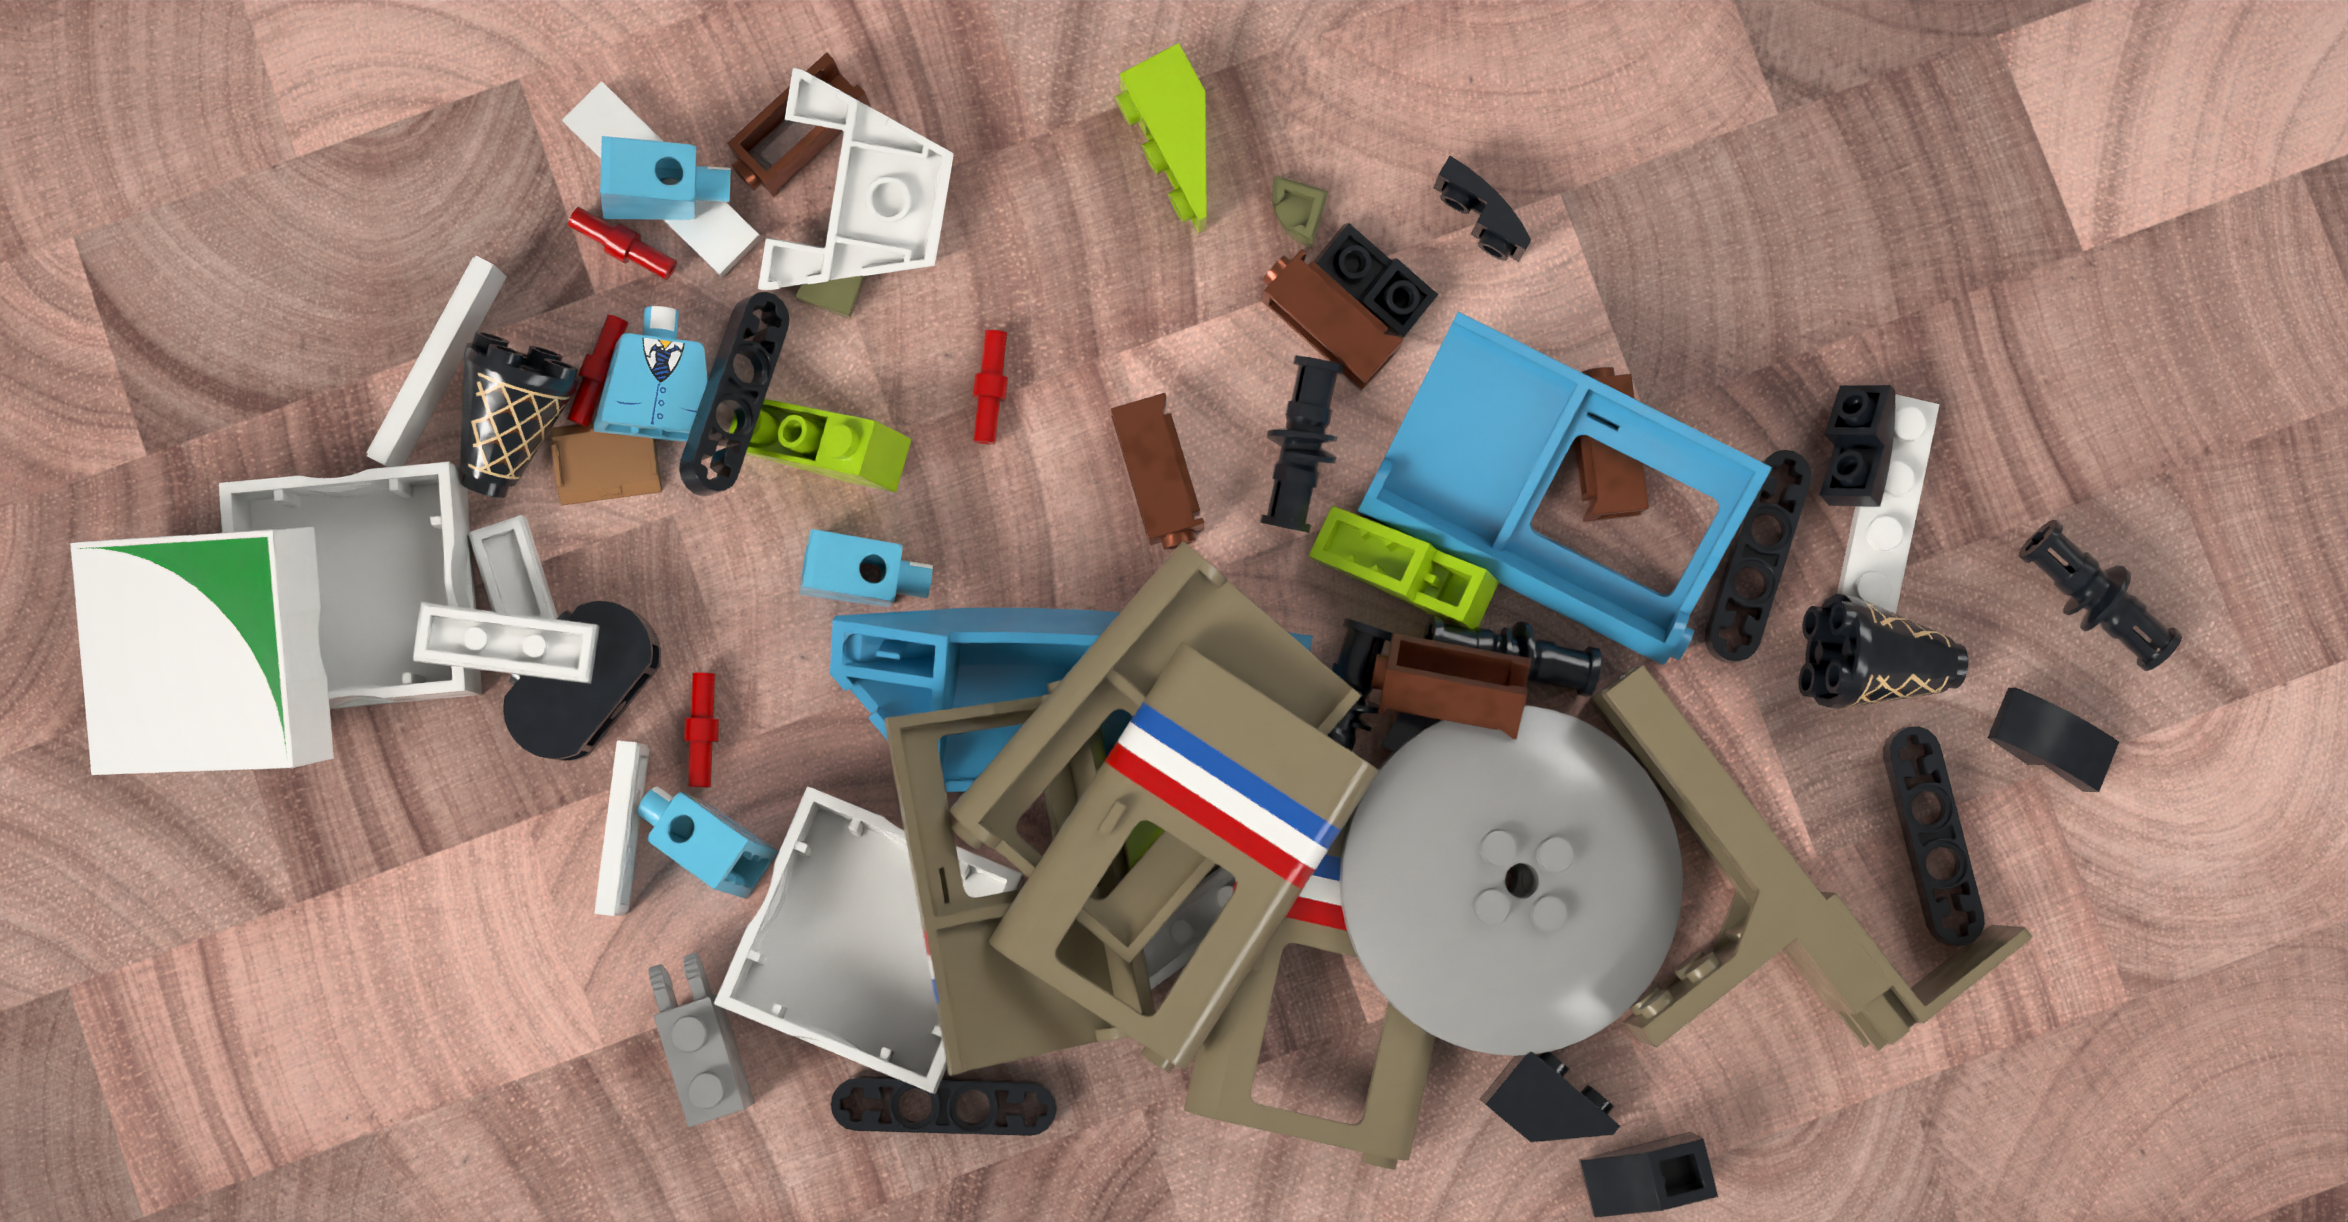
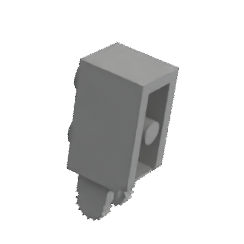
[648,952,755,1128]

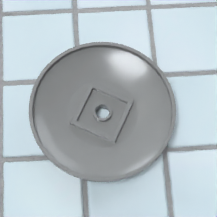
[1339,706,1683,1056]

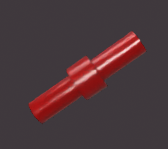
[568,207,677,280]
[567,314,629,427]
[972,330,1008,445]
[684,672,719,788]

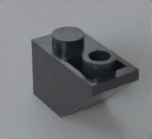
[1479,1051,1620,1142]
[1579,1132,1719,1218]

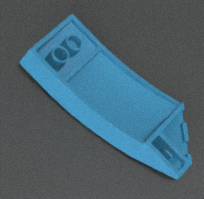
[830,608,1313,792]

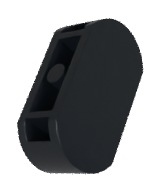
[503,601,661,761]

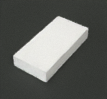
[468,515,558,619]

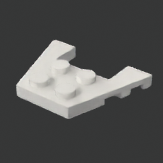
[758,68,954,291]

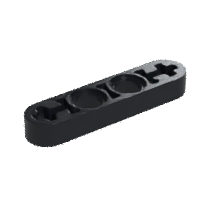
[679,292,790,496]
[1705,450,1811,663]
[1883,726,1985,946]
[831,1076,1057,1136]

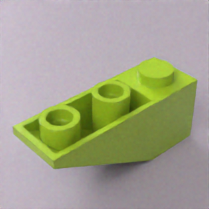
[1115,43,1207,234]
[725,399,912,493]

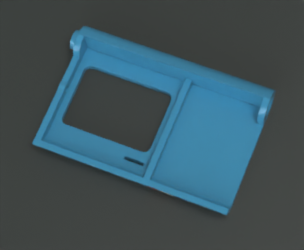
[1357,312,1772,665]

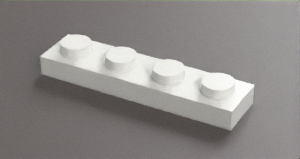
[1837,394,1940,614]

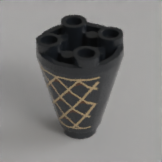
[460,331,579,498]
[1798,593,1968,709]

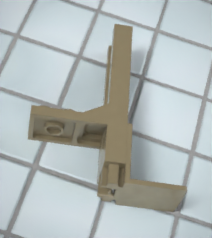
[1588,665,2033,1051]

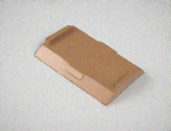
[551,422,662,506]

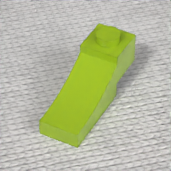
[1308,505,1499,629]

